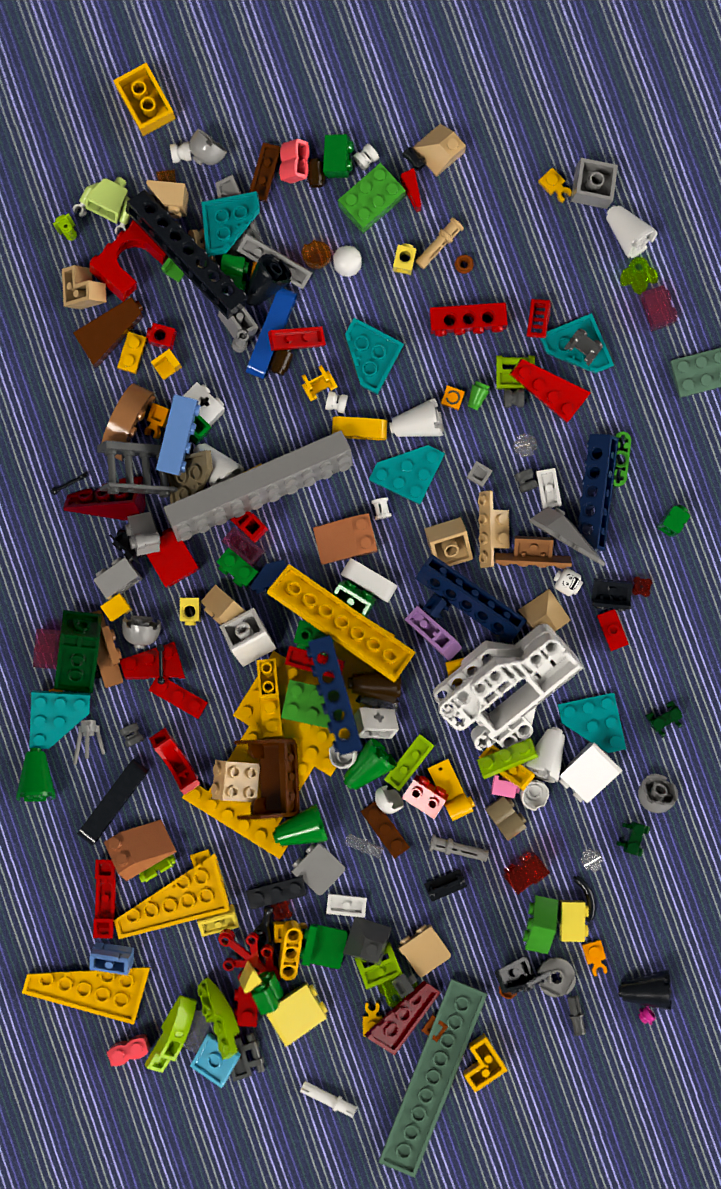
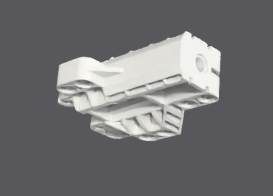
[433,624,583,751]

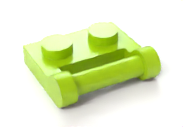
[496,355,535,390]
[354,942,402,990]

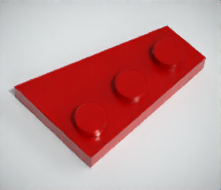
[120,642,186,680]

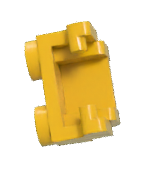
[301,365,338,401]

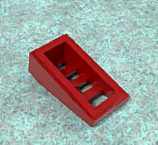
[400,168,421,213]
[527,299,552,338]

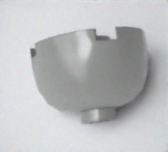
[189,129,227,166]
[122,616,161,648]
[638,774,678,813]

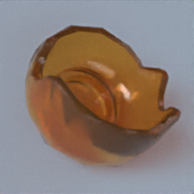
[301,240,331,269]

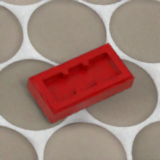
[596,609,629,651]

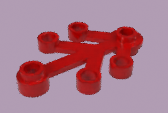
[218,929,281,981]

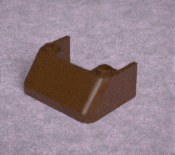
[234,738,300,820]

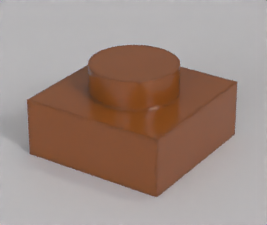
[421,1014,448,1042]

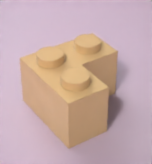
[62,265,107,309]
[200,584,246,625]

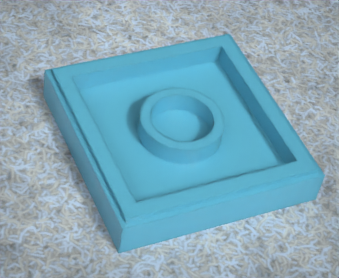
[190,1033,241,1088]

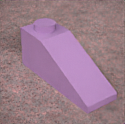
[404,606,462,661]

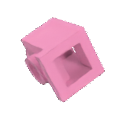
[491,774,520,798]

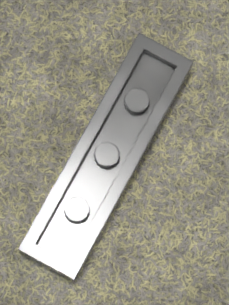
[237,233,313,289]

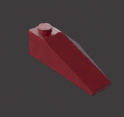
[63,476,146,520]

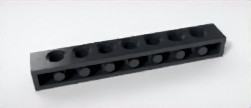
[126,189,247,319]

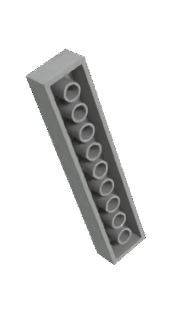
[163,430,353,542]

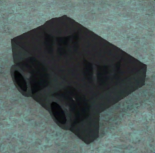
[591,578,633,611]

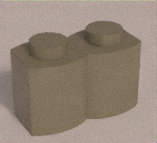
[484,796,527,841]

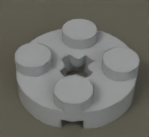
[537,957,576,997]

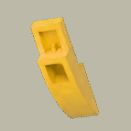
[256,658,283,739]

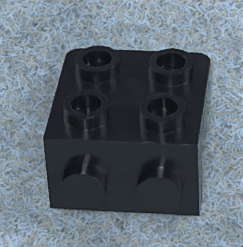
[494,956,552,994]

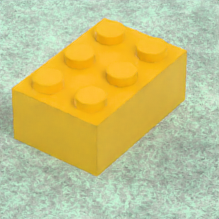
[113,63,176,136]

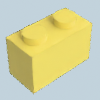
[559,900,589,942]

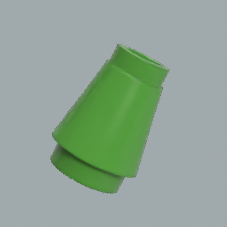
[468,381,490,411]

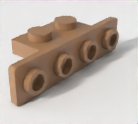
[494,536,572,569]
[91,610,123,688]

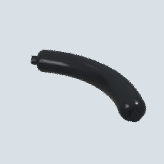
[573,876,595,922]

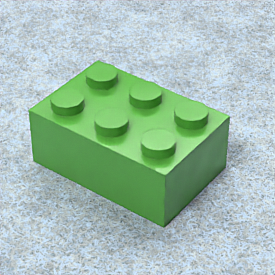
[338,163,406,234]
[281,680,343,728]

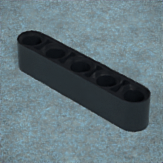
[77,759,149,846]

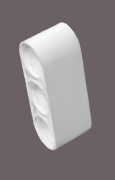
[340,558,398,603]

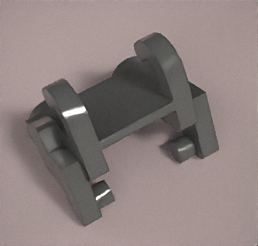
[565,329,603,366]

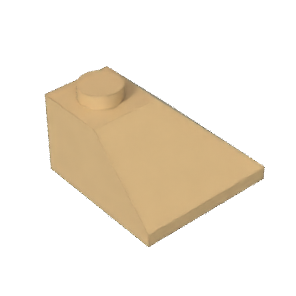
[412,124,466,177]
[518,589,571,631]

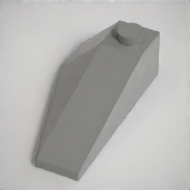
[529,507,606,567]

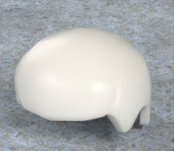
[333,245,362,277]
[329,738,357,769]
[520,780,549,811]
[375,785,404,814]

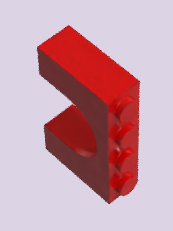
[90,220,168,302]

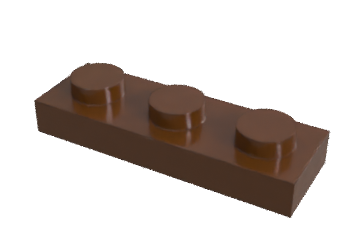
[249,142,281,203]
[360,801,410,859]

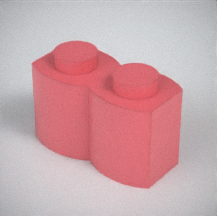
[279,139,309,183]
[107,1034,151,1066]

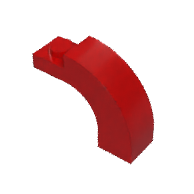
[230,511,269,543]
[149,728,200,795]

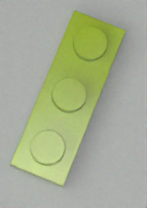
[384,734,434,791]
[477,738,538,779]

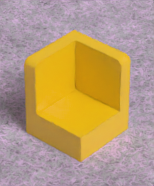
[151,349,182,380]
[100,593,132,622]

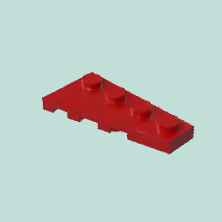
[509,359,591,422]

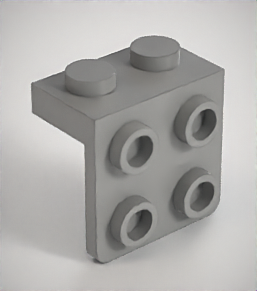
[292,843,345,895]

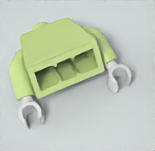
[73,177,130,235]

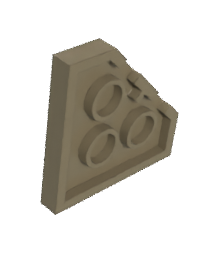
[167,450,213,504]

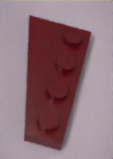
[364,980,441,1056]

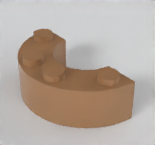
[102,383,156,461]

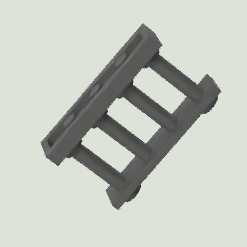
[97,441,178,498]

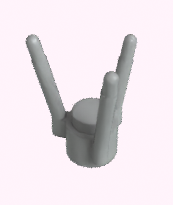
[73,720,105,765]

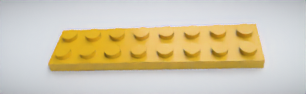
[267,564,416,683]

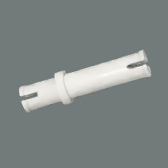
[300,1080,358,1118]

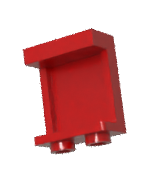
[146,528,200,589]

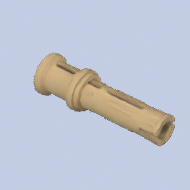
[415,217,464,269]

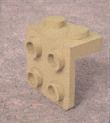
[211,760,260,802]
[398,924,451,977]

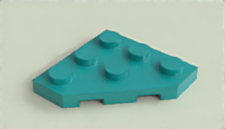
[201,191,260,257]
[539,313,614,374]
[345,318,404,395]
[369,445,445,505]
[29,690,91,749]
[557,693,626,753]

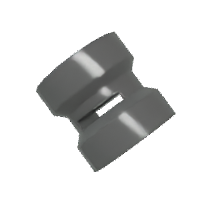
[504,388,524,408]
[514,468,538,493]
[119,722,145,748]

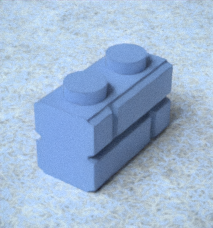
[90,942,134,975]

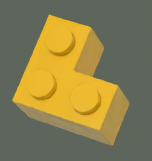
[463,1033,508,1092]

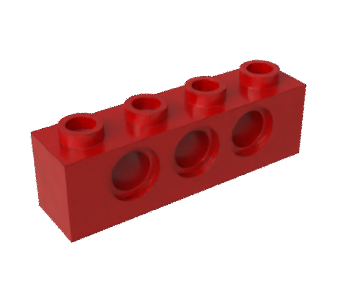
[429,302,508,337]

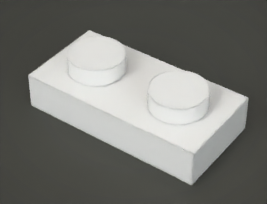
[536,468,562,509]
[326,893,367,918]

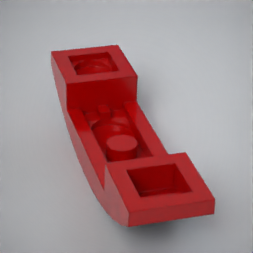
[93,859,116,939]

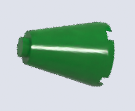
[344,738,397,790]
[16,748,55,802]
[272,804,328,846]

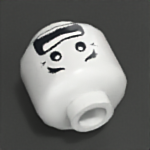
[553,568,583,596]

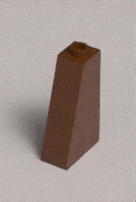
[73,297,144,368]

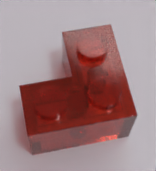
[502,851,550,895]

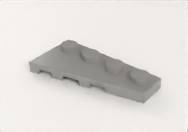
[215,175,262,256]

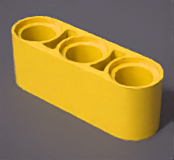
[332,416,388,441]
[278,920,302,981]

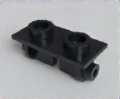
[109,529,145,565]
[424,869,467,902]

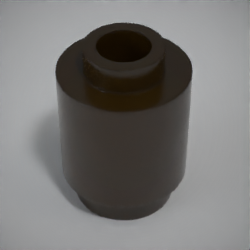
[307,158,326,188]
[270,349,293,376]

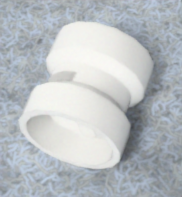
[170,141,192,163]
[353,144,379,171]
[325,391,348,414]

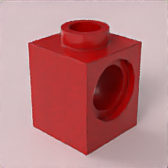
[146,323,177,351]

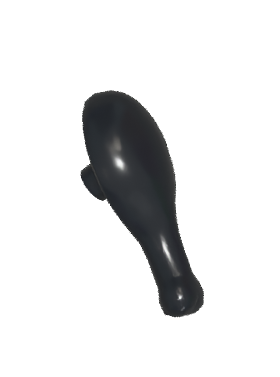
[251,906,273,955]

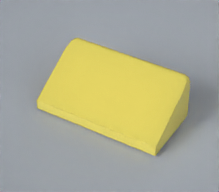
[197,904,239,937]
[239,960,262,993]

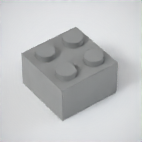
[571,158,618,209]
[93,557,143,600]

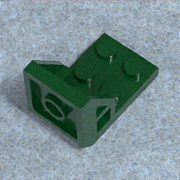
[54,610,102,693]

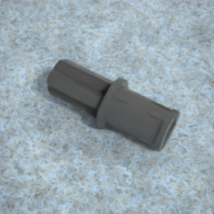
[567,995,586,1036]

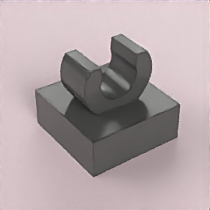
[392,973,417,998]

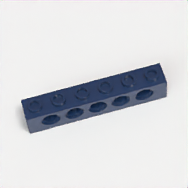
[577,434,619,552]
[415,554,526,644]
[305,635,363,756]

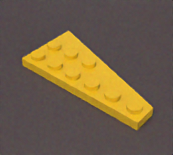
[114,853,231,939]
[22,967,151,1025]

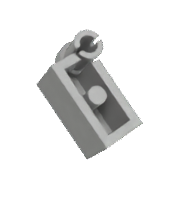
[218,307,258,353]
[125,512,160,556]

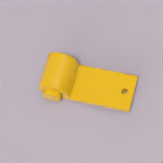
[427,758,475,821]

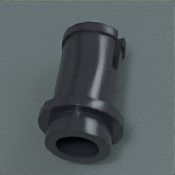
[402,147,426,171]

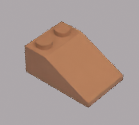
[313,513,377,565]
[104,820,177,881]

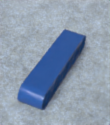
[246,288,297,379]

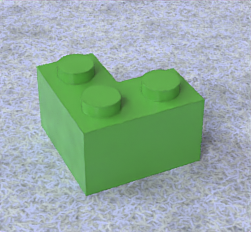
[523,895,558,954]

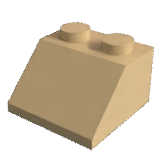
[146,180,189,219]
[424,517,473,566]

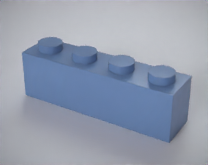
[156,394,201,476]

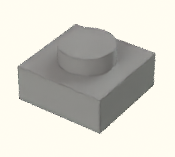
[466,461,493,488]

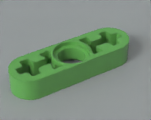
[613,432,631,487]

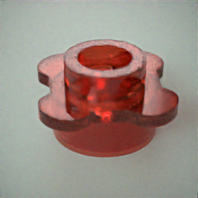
[632,577,652,597]
[271,901,292,922]

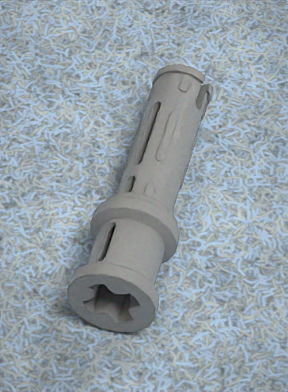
[429,834,489,862]

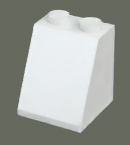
[220,608,277,667]
[559,742,623,803]

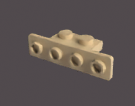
[478,490,510,568]

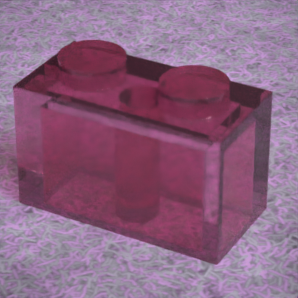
[640,285,678,332]
[222,527,265,567]
[33,629,61,669]

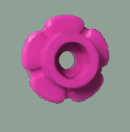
[638,1006,656,1025]

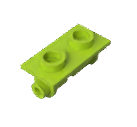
[53,213,77,241]
[139,854,176,883]

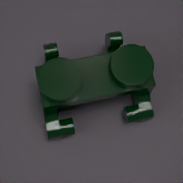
[645,701,683,738]
[616,821,650,857]

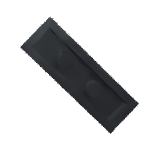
[246,875,308,910]

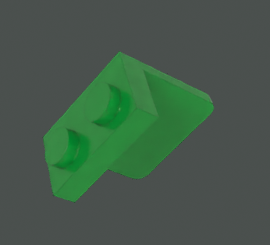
[299,923,348,969]

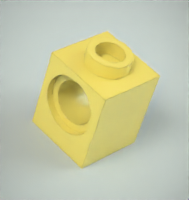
[393,243,416,275]
[180,598,201,626]

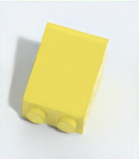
[266,982,328,1047]

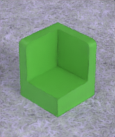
[161,257,185,282]

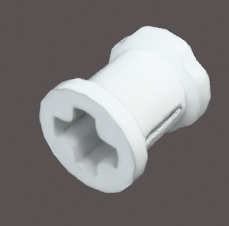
[371,497,392,520]

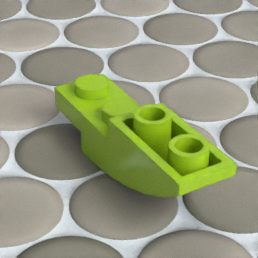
[198,978,240,1060]
[144,995,197,1073]

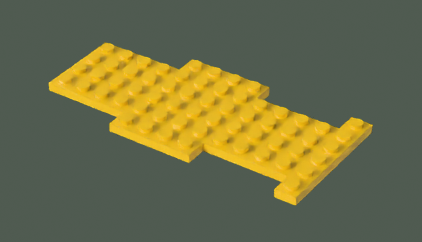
[182,618,395,859]

